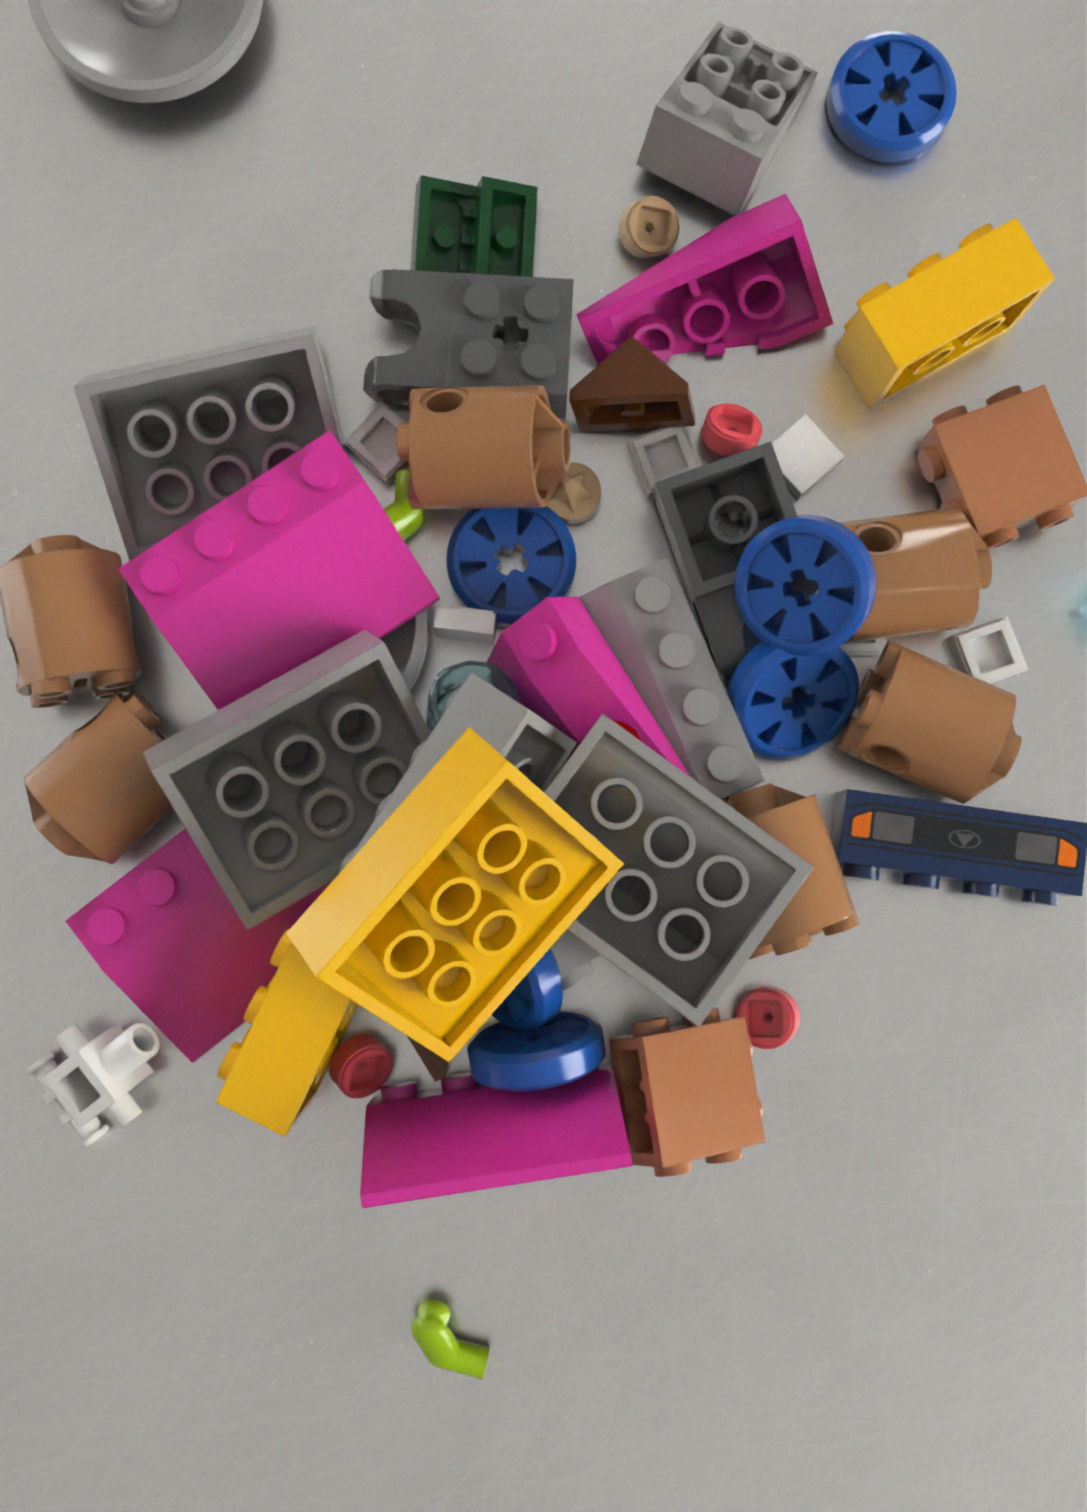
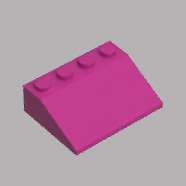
[118,430,440,710]
[65,828,332,1063]
[360,1061,633,1208]

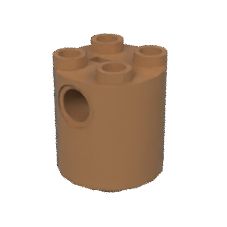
[396,385,571,509]
[840,507,992,644]
[0,535,142,708]
[837,641,1022,804]
[24,689,178,864]
[725,783,860,959]

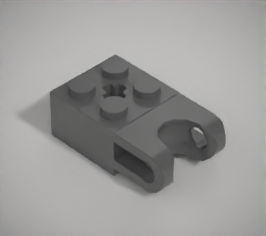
[363,269,574,418]
[653,441,819,682]

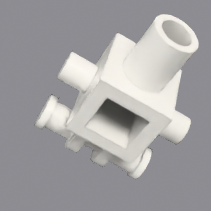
[25,1023,160,1149]

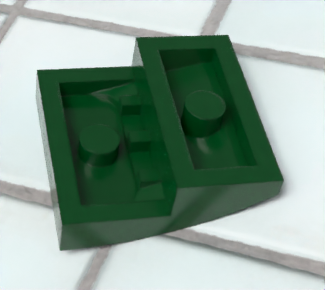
[410,175,538,277]

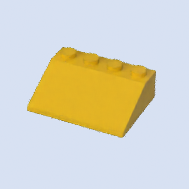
[286,727,624,1062]

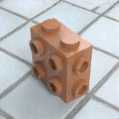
[918,384,1087,550]
[609,1008,765,1177]

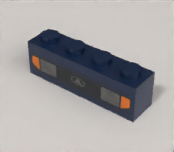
[830,789,1087,907]

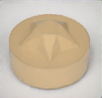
[619,196,680,259]
[546,462,601,525]

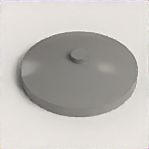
[28,0,263,103]

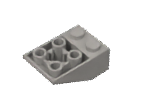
[636,22,818,216]

